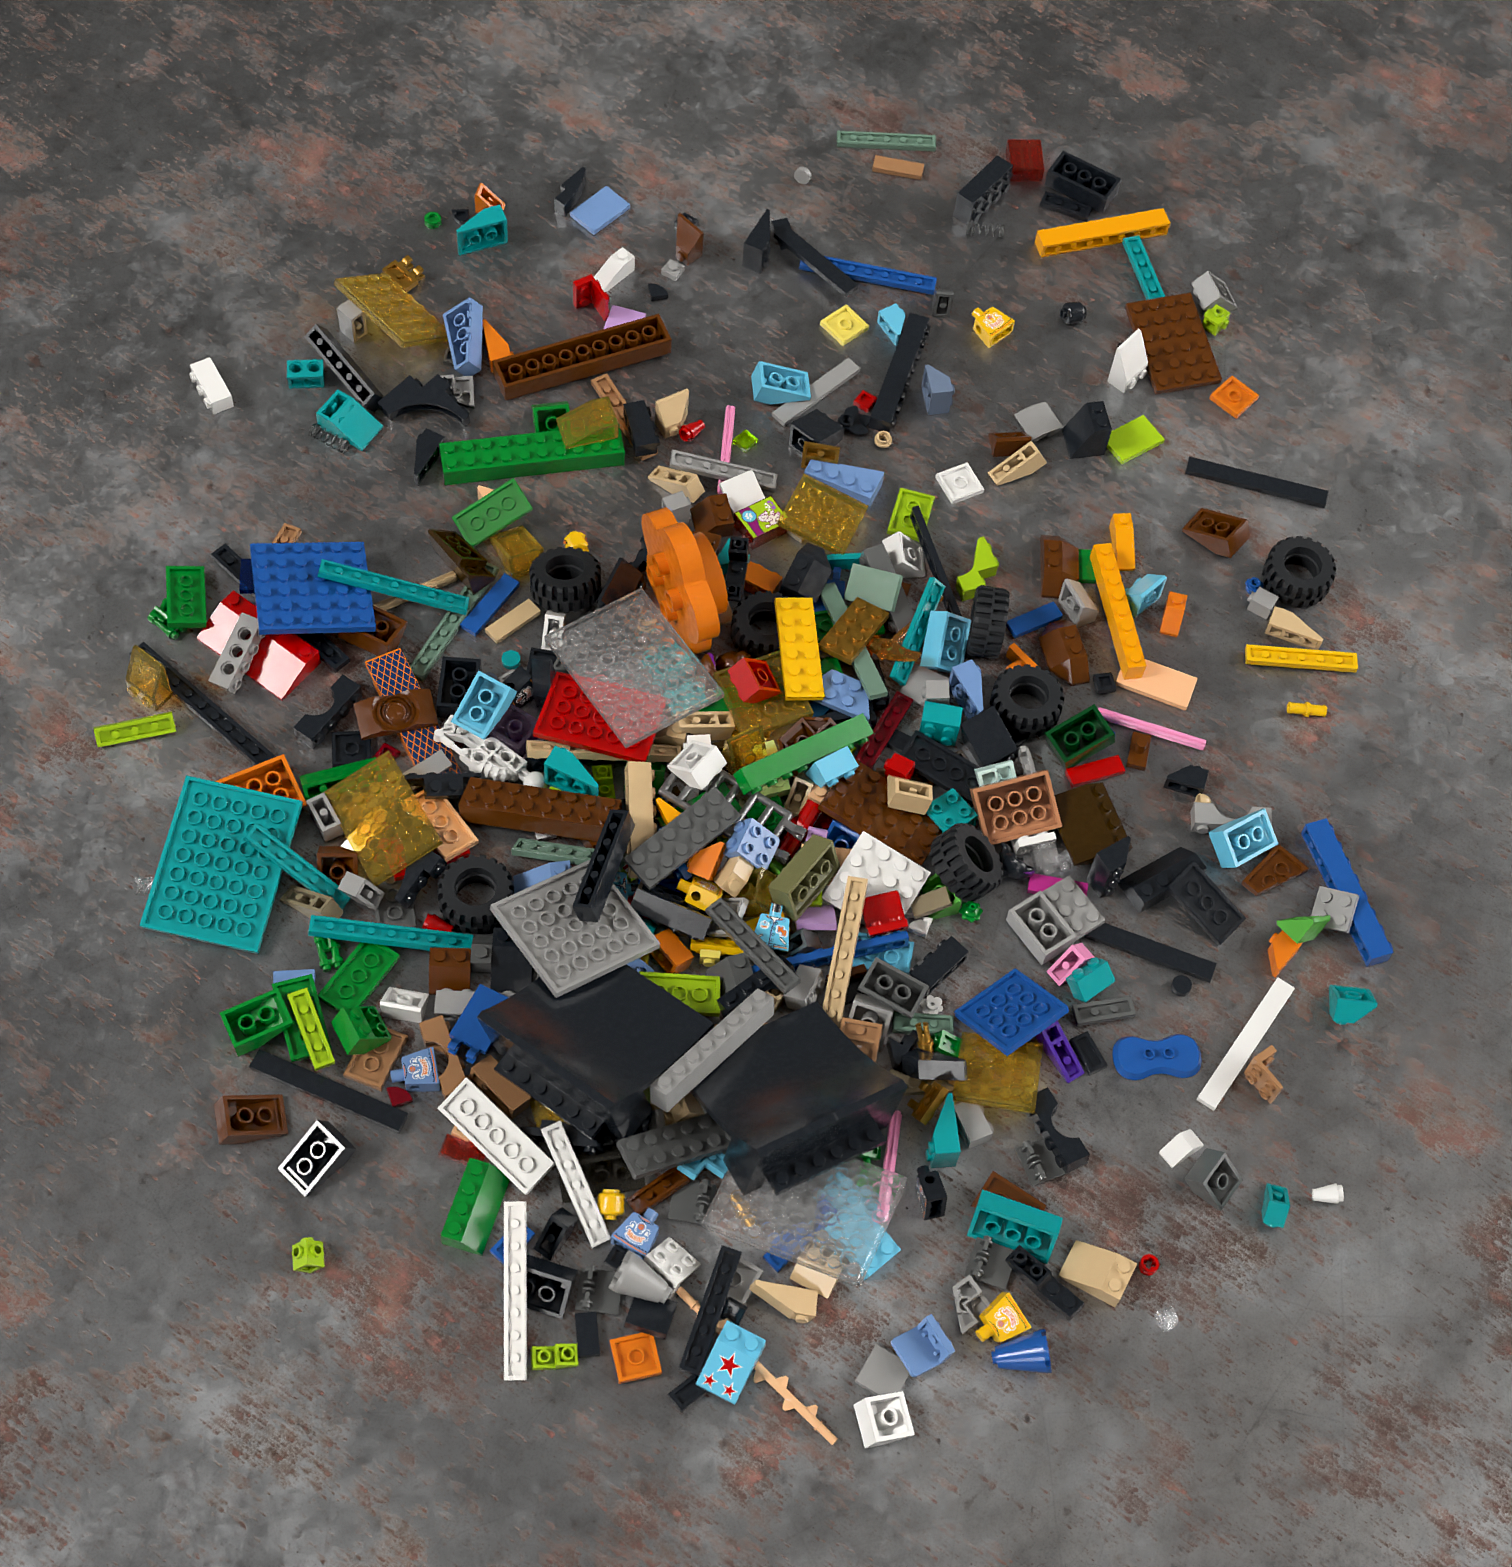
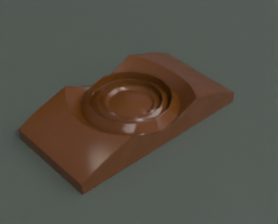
[354,689,438,740]

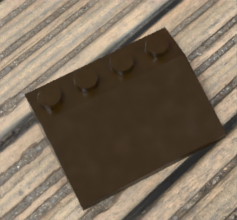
[1054,782,1133,866]

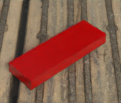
[1065,755,1126,788]

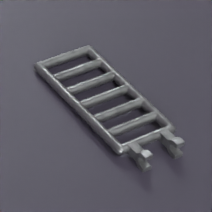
[658,769,807,866]

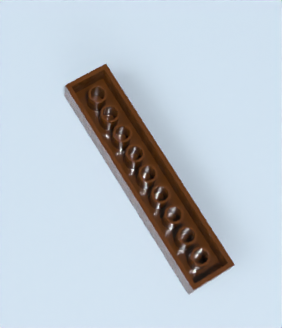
[493,313,672,401]

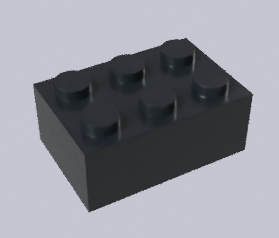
[436,656,482,718]

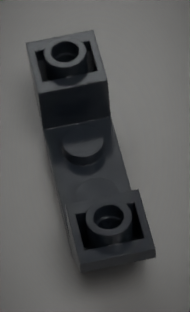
[725,537,749,602]

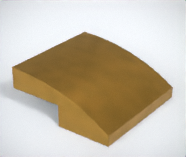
[801,441,840,468]

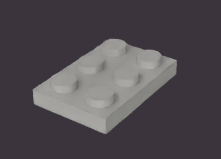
[1042,875,1105,941]

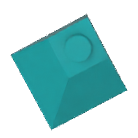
[1329,985,1378,1025]

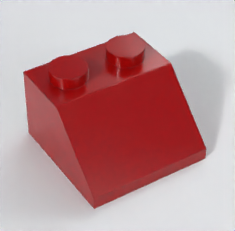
[727,657,782,704]

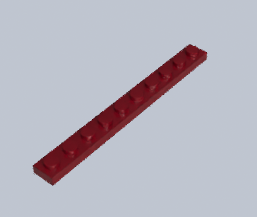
[813,691,914,830]

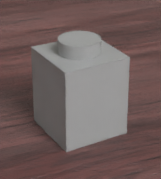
[1247,587,1279,620]

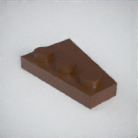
[971,1171,1047,1211]

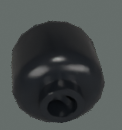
[1059,301,1087,325]

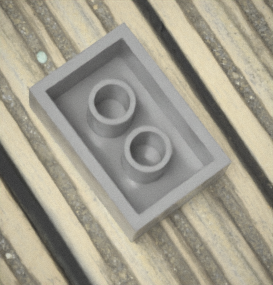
[1006,890,1077,965]

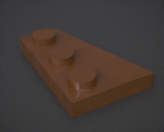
[1241,844,1309,896]

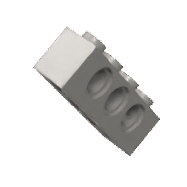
[208,612,266,694]

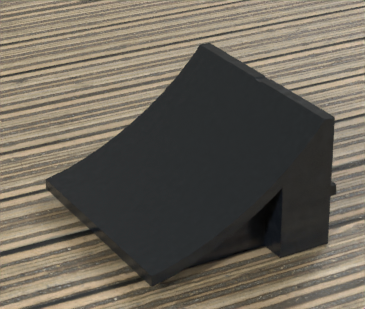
[477,964,714,1140]
[690,1001,908,1196]

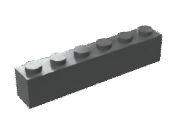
[859,544,925,649]

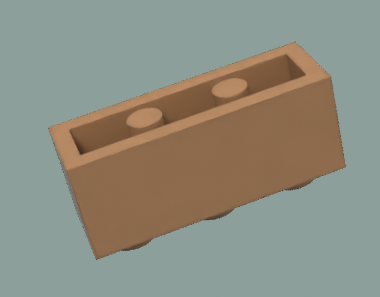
[469,1054,532,1120]

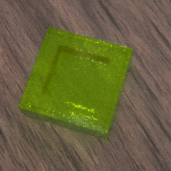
[733,429,758,453]

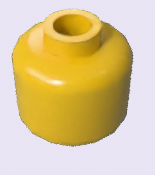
[597,1189,625,1220]

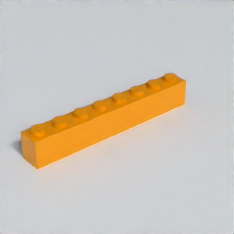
[1035,208,1170,257]
[1090,543,1146,680]

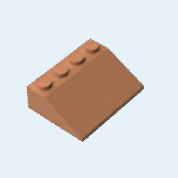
[970,770,1062,845]

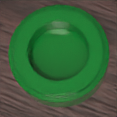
[424,212,442,229]

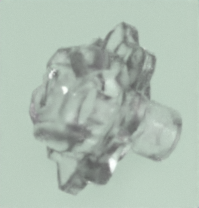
[133,875,154,896]
[1155,1306,1178,1332]

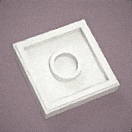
[935,462,984,504]
[719,470,765,517]

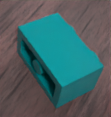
[1066,957,1116,1002]

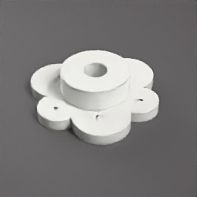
[920,995,943,1015]

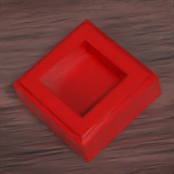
[853,390,877,413]

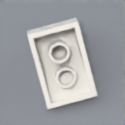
[1107,329,1148,393]

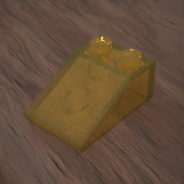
[556,396,618,449]
[489,525,544,578]
[125,645,173,711]
[722,724,767,776]
[721,867,777,917]

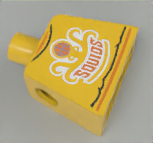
[972,307,1015,348]
[676,876,723,911]
[975,1292,1031,1342]

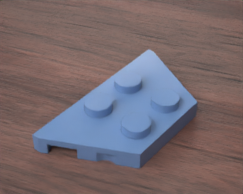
[812,669,870,723]

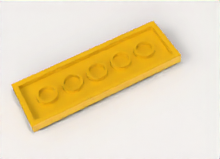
[774,598,825,701]

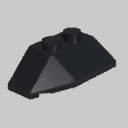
[779,542,832,605]

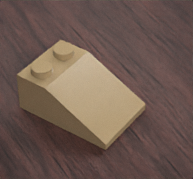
[1058,1240,1137,1307]

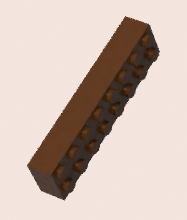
[458,777,623,842]

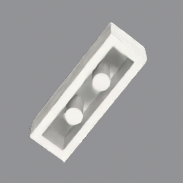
[189,357,234,414]

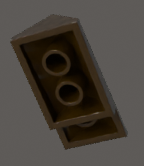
[428,529,496,595]

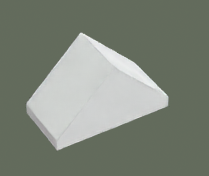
[1159,1129,1204,1168]

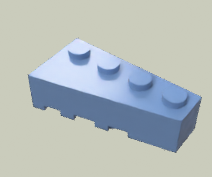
[442,297,483,376]
[803,459,885,511]

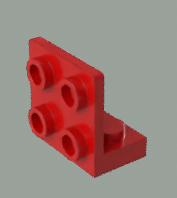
[573,274,610,321]
[862,890,908,938]

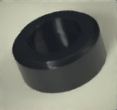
[1171,975,1192,996]

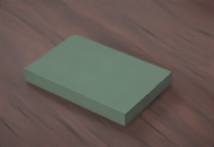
[844,563,903,612]

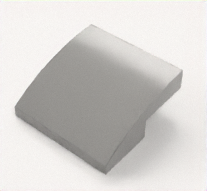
[1014,402,1064,443]
[900,663,949,707]

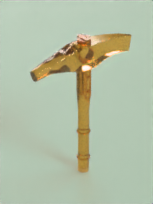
[866,596,944,662]

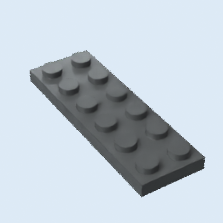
[624,787,741,890]
[616,1113,732,1180]

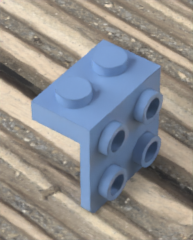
[723,818,780,872]
[891,1314,955,1377]

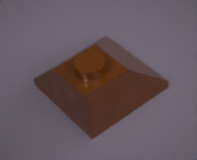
[676,213,704,266]
[317,846,358,885]

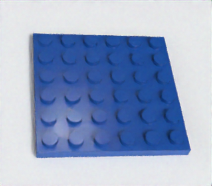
[250,542,376,635]

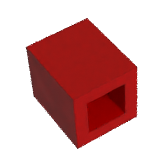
[883,753,915,780]

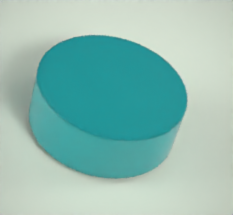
[501,650,521,670]

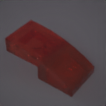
[438,1134,485,1165]

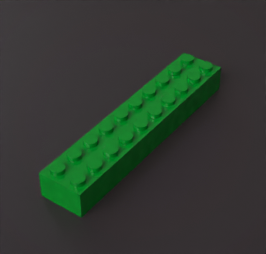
[439,423,625,486]

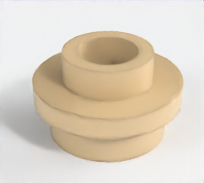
[874,431,892,448]

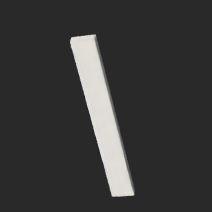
[1196,978,1295,1111]
[504,1201,527,1381]

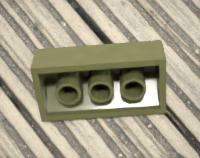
[768,834,840,921]

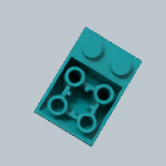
[316,389,383,451]

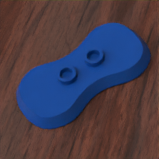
[1112,1034,1202,1080]

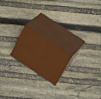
[989,431,1031,457]

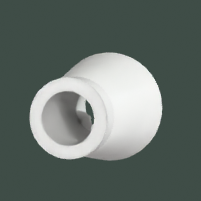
[1312,1183,1344,1204]

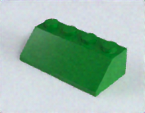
[440,1158,510,1256]

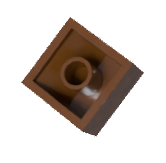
[690,493,734,537]
[429,948,471,995]

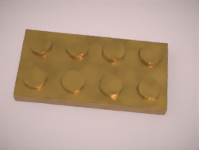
[818,597,889,665]

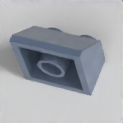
[921,365,955,415]

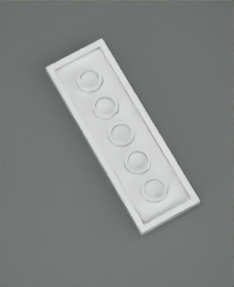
[438,1077,555,1195]

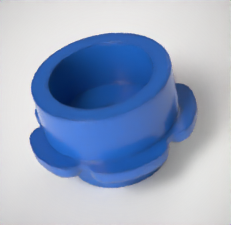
[1245,577,1263,594]

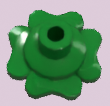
[959,901,983,923]

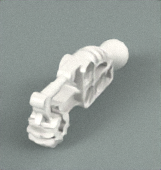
[433,715,548,788]

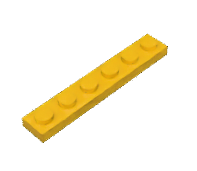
[1245,644,1358,673]

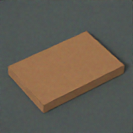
[343,1028,408,1092]

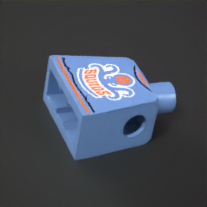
[390,1047,440,1092]
[611,1208,659,1260]

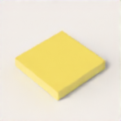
[820,304,869,346]

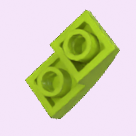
[592,764,616,799]
[530,1344,578,1370]

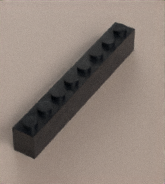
[869,312,931,432]

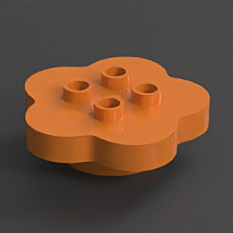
[642,507,728,656]

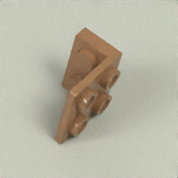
[1244,1045,1283,1104]

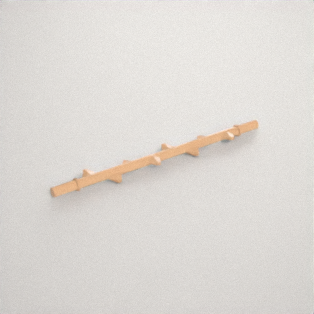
[676,1286,838,1445]

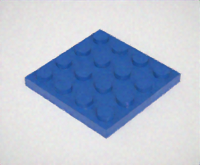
[954,968,1069,1056]

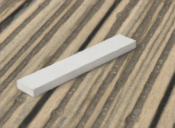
[541,1121,611,1248]

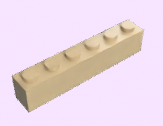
[624,761,657,878]

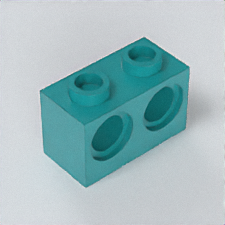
[287,359,325,389]

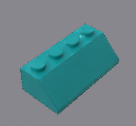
[967,1189,1063,1264]

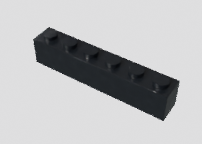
[304,324,384,412]
[572,809,635,923]

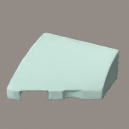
[974,760,1016,786]

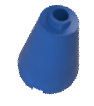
[991,1329,1052,1373]

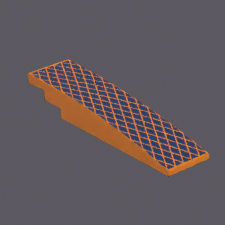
[365,648,461,774]

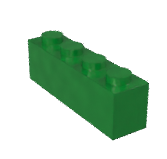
[299,757,383,800]

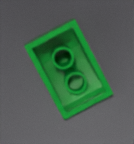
[220,988,294,1057]

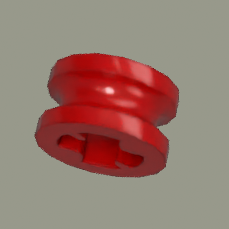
[1138,1254,1159,1276]

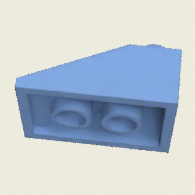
[949,659,983,719]
[513,860,572,894]

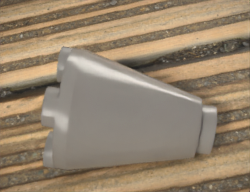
[608,1250,672,1304]

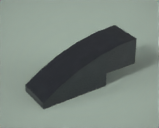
[554,167,586,217]

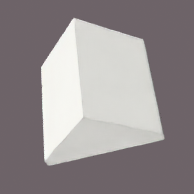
[380,987,429,1023]

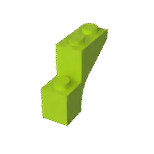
[955,536,999,601]

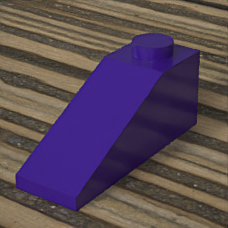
[1035,1020,1085,1083]

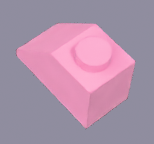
[1046,943,1095,986]

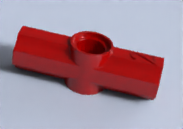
[778,799,821,858]

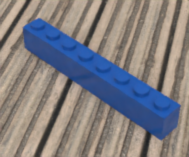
[1301,818,1394,967]

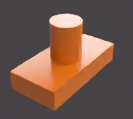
[1006,643,1038,669]

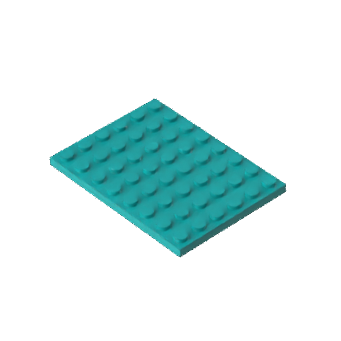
[139,775,303,954]

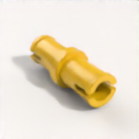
[1287,702,1327,717]

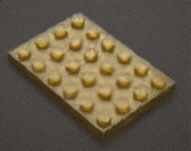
[333,273,448,348]
[323,751,443,886]

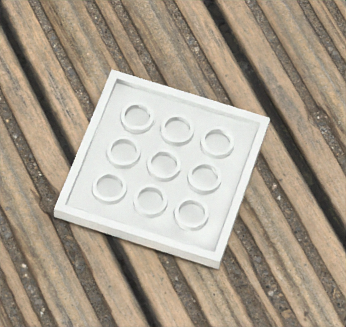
[822,831,931,936]

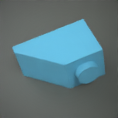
[877,303,906,346]

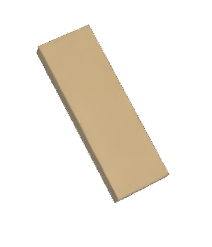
[485,599,541,644]

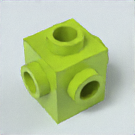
[1202,304,1230,336]
[292,1237,324,1273]

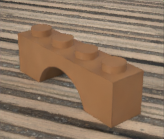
[419,1015,470,1099]

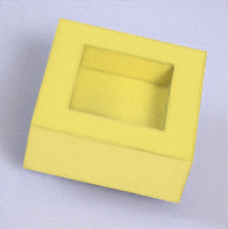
[699,949,721,967]

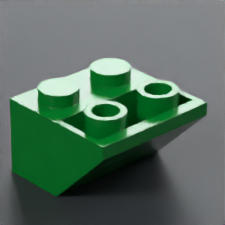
[331,1006,392,1055]

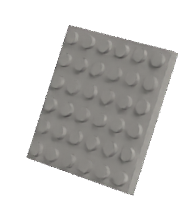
[490,860,660,998]

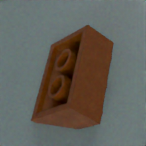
[338,605,407,656]

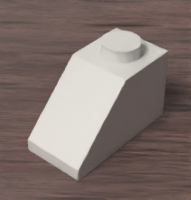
[541,610,567,652]

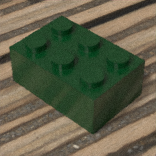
[1045,704,1115,770]

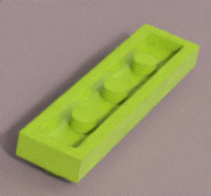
[93,712,176,747]
[287,988,335,1071]

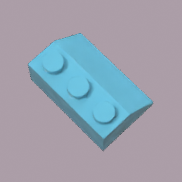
[920,611,971,673]

